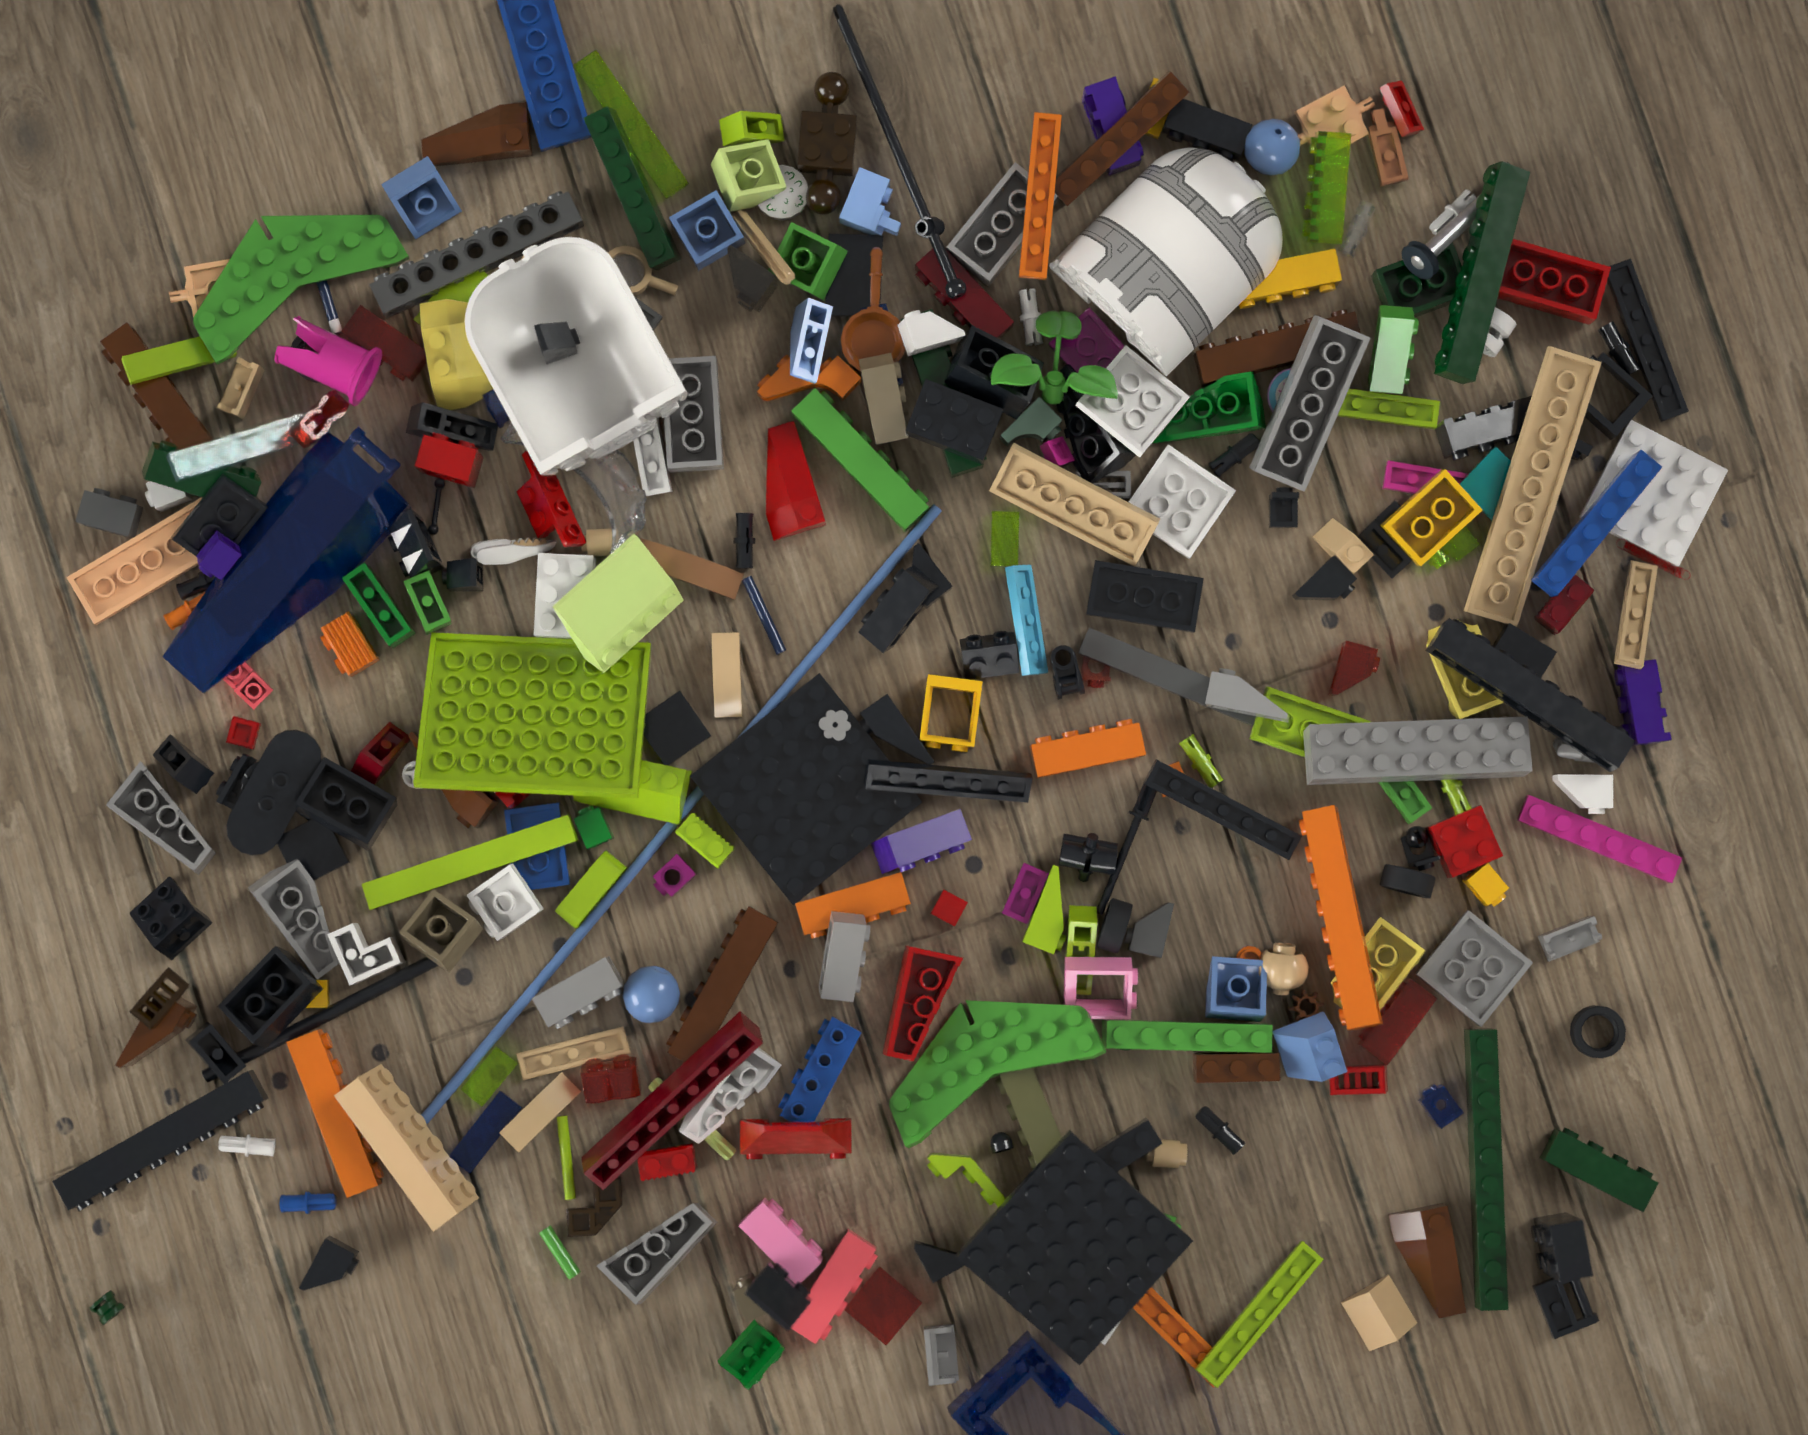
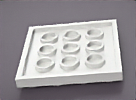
[1579,420,1728,567]

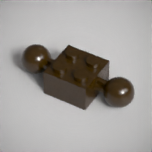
[798,72,857,215]

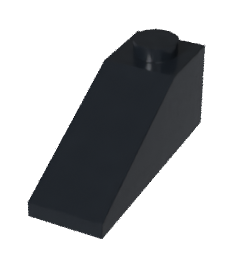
[406,402,499,451]
[859,694,934,765]

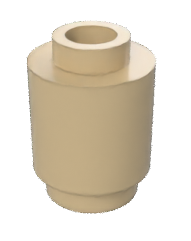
[582,528,621,557]
[1146,1139,1187,1168]

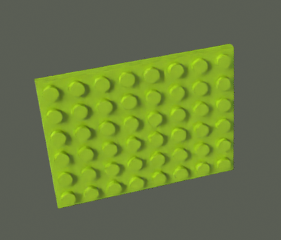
[413,632,651,798]

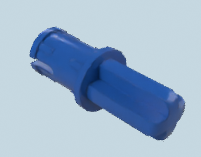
[280,1192,337,1214]

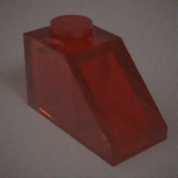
[1328,640,1380,697]

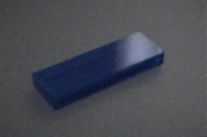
[449,1091,523,1174]

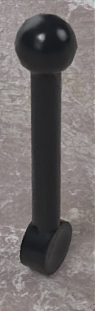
[428,478,445,535]

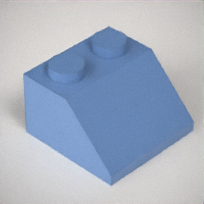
[381,156,462,239]
[1205,956,1267,1022]
[1272,1011,1347,1082]

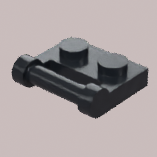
[1532,1278,1599,1339]

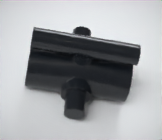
[1059,833,1118,882]

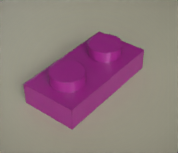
[1002,863,1049,924]

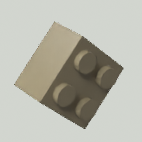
[399,889,483,973]

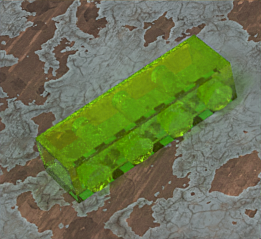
[1302,131,1351,245]

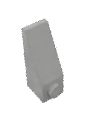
[1205,668,1290,723]

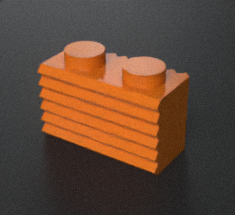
[320,612,380,677]

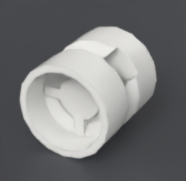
[1483,307,1517,357]

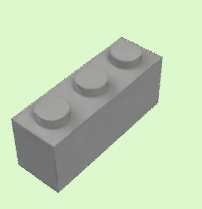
[818,911,870,1002]

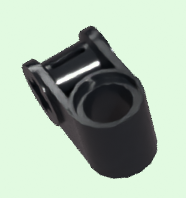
[1050,645,1085,700]

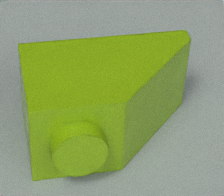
[719,111,785,147]

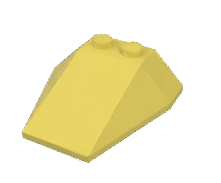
[420,299,495,410]

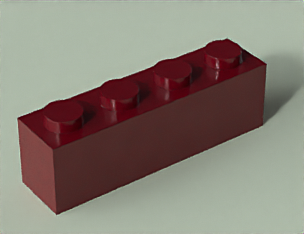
[915,248,1014,339]

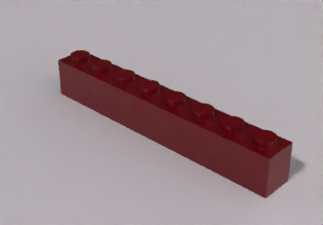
[581,1011,763,1190]

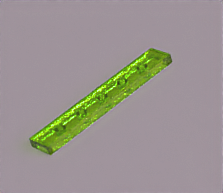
[574,50,689,200]

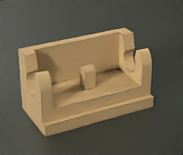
[217,357,264,420]

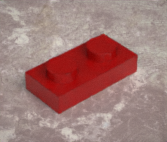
[1380,80,1424,137]

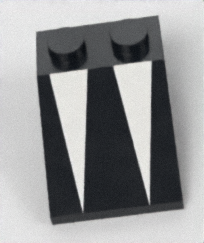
[388,509,445,578]

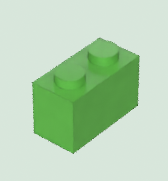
[403,570,452,635]

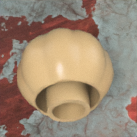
[1258,943,1309,995]

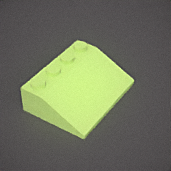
[552,534,684,673]

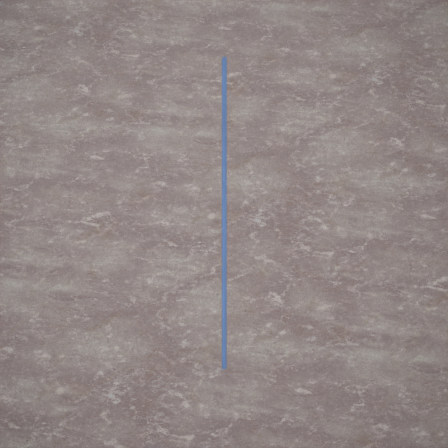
[421,504,942,1124]

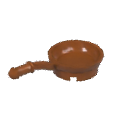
[841,247,905,371]

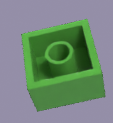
[767,222,848,300]

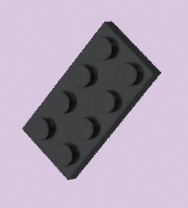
[1086,560,1204,633]

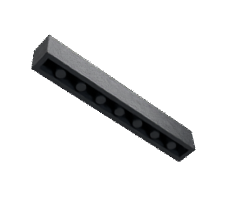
[1425,618,1635,772]
[52,1070,269,1211]

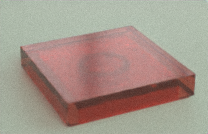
[844,1266,922,1345]

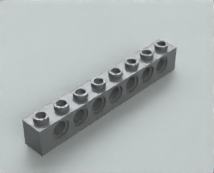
[369,191,584,319]

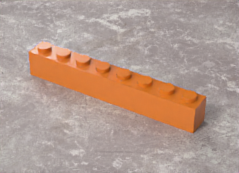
[1299,805,1383,1031]

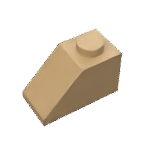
[1312,518,1374,574]

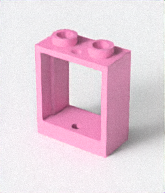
[1063,957,1138,1020]

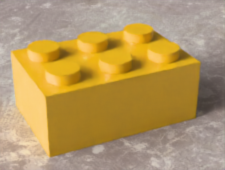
[1380,469,1482,566]

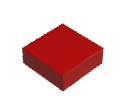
[226,716,261,750]
[930,889,968,927]

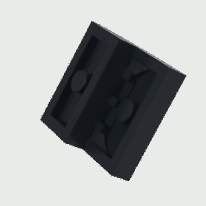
[1357,500,1412,579]

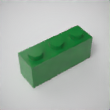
[342,562,416,649]

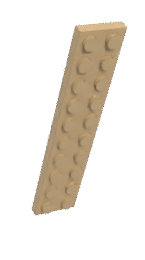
[1464,346,1602,627]

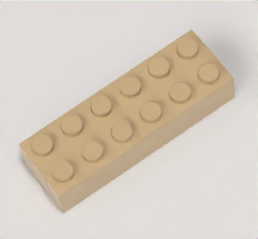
[334,1064,479,1232]

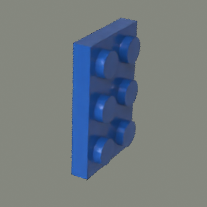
[504,803,570,890]

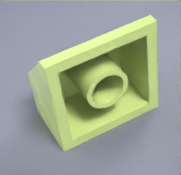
[711,139,787,212]

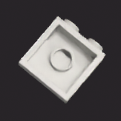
[466,863,544,941]

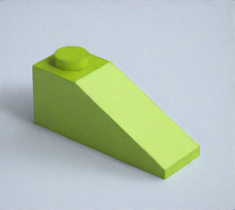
[1022,865,1066,955]
[1065,905,1097,995]

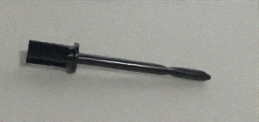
[1097,784,1157,915]

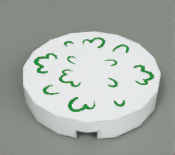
[758,165,808,221]

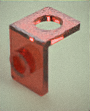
[1082,656,1111,688]

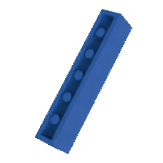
[1531,450,1662,597]

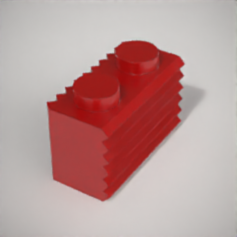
[637,1143,698,1182]

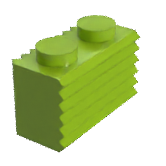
[675,813,735,869]

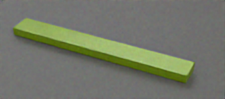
[361,815,578,910]

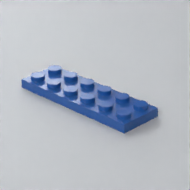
[497,0,591,152]

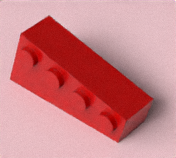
[882,945,963,1061]

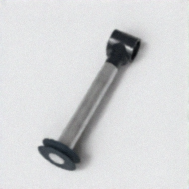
[1401,162,1510,280]

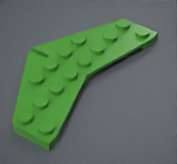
[193,215,409,365]
[889,1000,1106,1148]

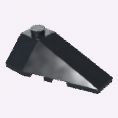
[1056,364,1136,484]

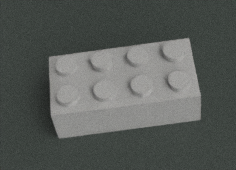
[946,162,1058,287]
[664,356,724,473]

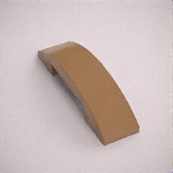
[640,538,744,600]

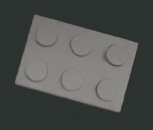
[532,956,625,1029]

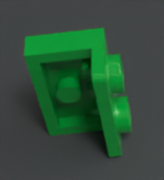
[718,1319,785,1390]

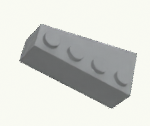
[106,761,216,875]
[597,1203,718,1305]

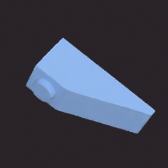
[790,298,833,384]

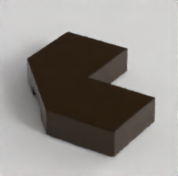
[566,1177,623,1237]

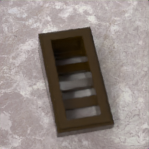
[130,967,190,1029]

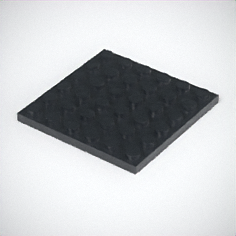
[690,673,922,905]
[956,1130,1193,1365]

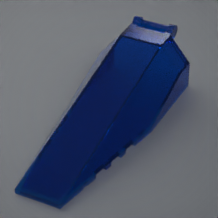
[162,427,411,694]

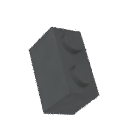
[75,488,143,538]

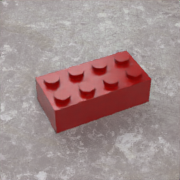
[1498,239,1611,325]

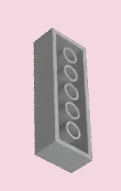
[1249,315,1370,492]

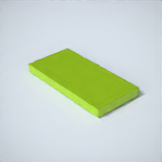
[1249,687,1371,758]

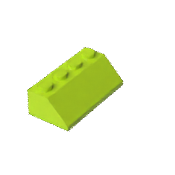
[573,760,692,825]

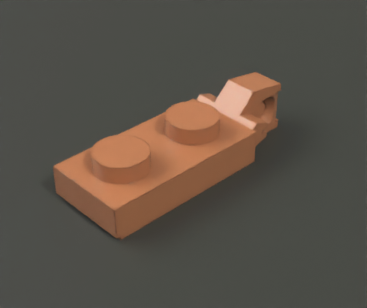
[1368,108,1409,187]

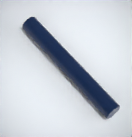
[742,576,786,655]

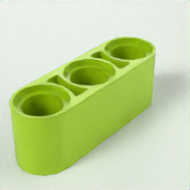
[555,850,627,929]

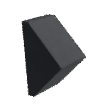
[914,1240,965,1283]

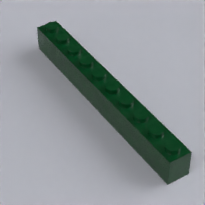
[1464,1028,1509,1311]

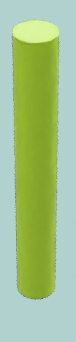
[556,1115,576,1200]

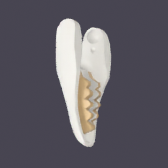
[470,537,557,565]

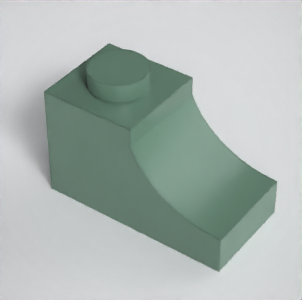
[1000,397,1062,447]

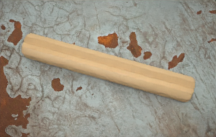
[732,210,795,285]

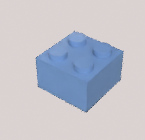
[669,190,745,271]

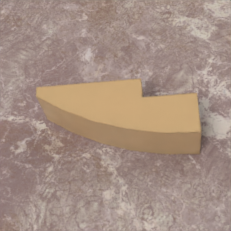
[711,632,742,718]
[499,1072,582,1152]

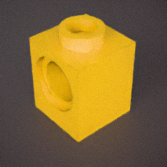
[1462,863,1509,907]

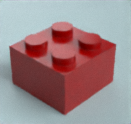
[415,432,484,488]
[1425,805,1503,878]

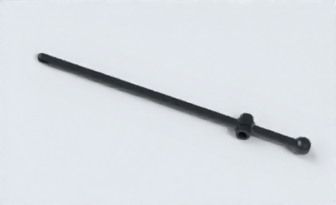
[833,4,967,299]

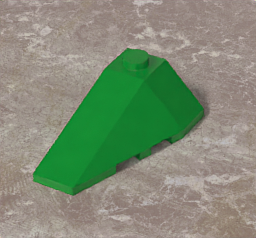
[1152,371,1266,444]

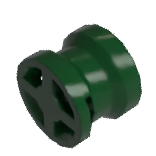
[89,1290,125,1326]

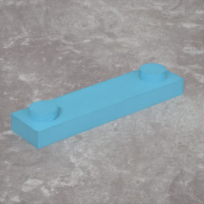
[1005,565,1048,676]

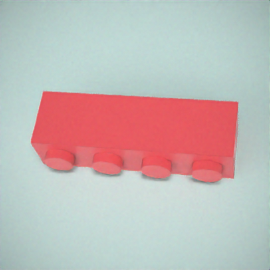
[791,1229,878,1344]

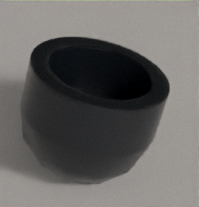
[1405,826,1428,848]
[990,1132,1014,1154]

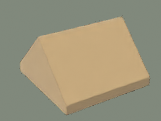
[1341,1274,1417,1351]

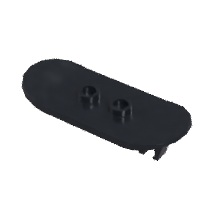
[226,730,322,855]

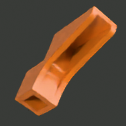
[757,354,862,402]

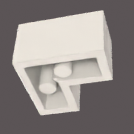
[327,923,405,985]

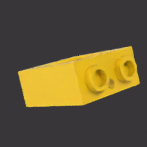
[919,674,983,752]

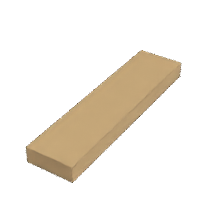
[1614,560,1658,670]
[516,1026,631,1080]

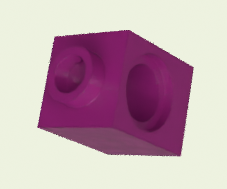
[652,854,697,897]

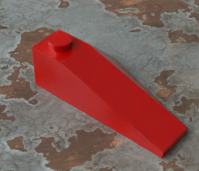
[766,421,826,541]

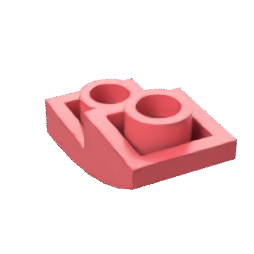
[214,650,273,710]

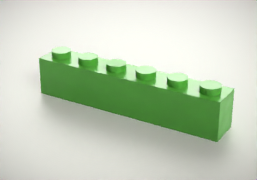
[791,388,929,532]
[1102,1019,1273,1053]

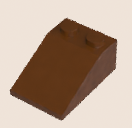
[115,991,197,1068]

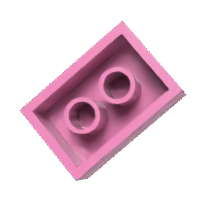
[739,1198,823,1284]

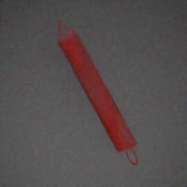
[1616,539,1691,580]

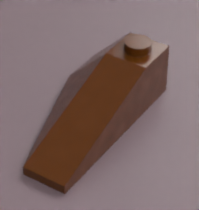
[421,102,533,167]
[408,731,499,829]
[1388,1203,1466,1318]

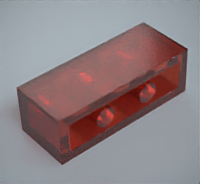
[341,305,427,382]
[1358,978,1437,1065]

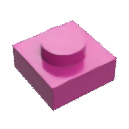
[1040,436,1075,467]

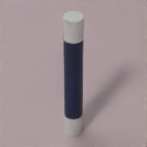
[316,280,343,335]

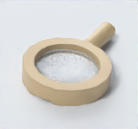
[607,246,679,297]

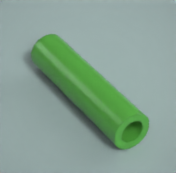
[539,1225,580,1280]

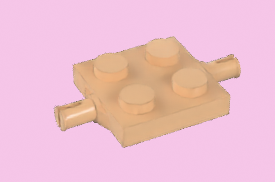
[1295,86,1375,158]
[169,259,230,318]

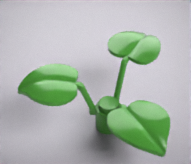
[991,310,1118,404]

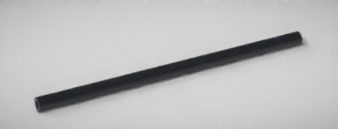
[202,957,439,1083]

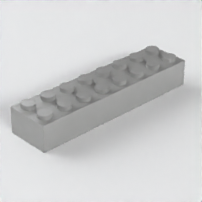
[1303,717,1532,785]

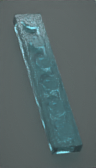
[166,408,330,482]

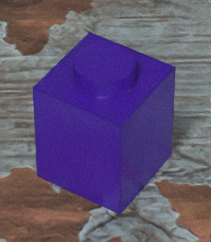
[197,531,241,580]

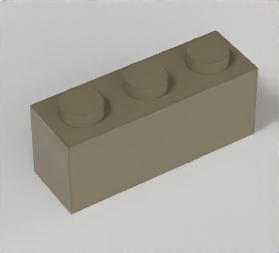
[859,353,910,445]

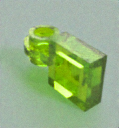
[1428,526,1480,570]

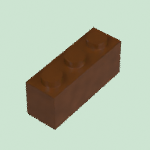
[1193,1052,1280,1083]

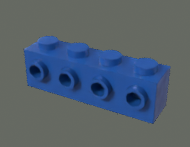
[778,1016,862,1122]

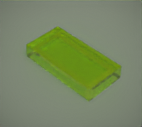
[990,511,1019,567]
[461,1046,518,1107]

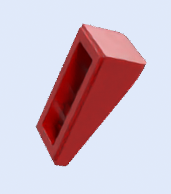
[1329,1064,1388,1095]

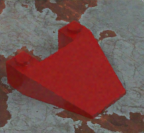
[740,1118,852,1159]

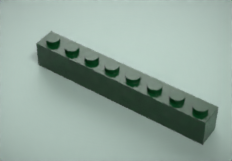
[1434,161,1530,384]

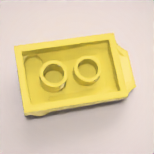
[1426,619,1504,719]
[1331,917,1426,1010]

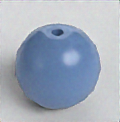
[1244,119,1300,176]
[622,966,680,1023]

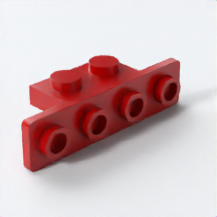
[516,450,586,547]

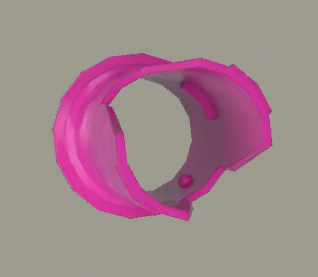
[274,316,382,406]

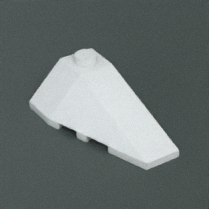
[679,1048,781,1144]

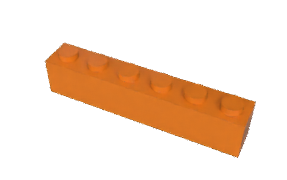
[286,1029,384,1198]

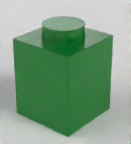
[574,805,614,850]

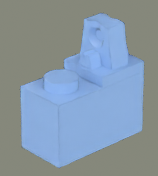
[839,167,901,236]

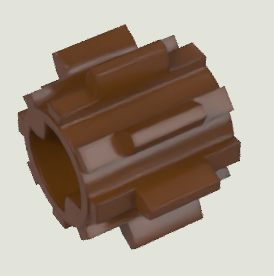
[1288,989,1324,1021]

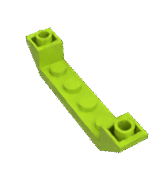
[927,1153,1007,1207]

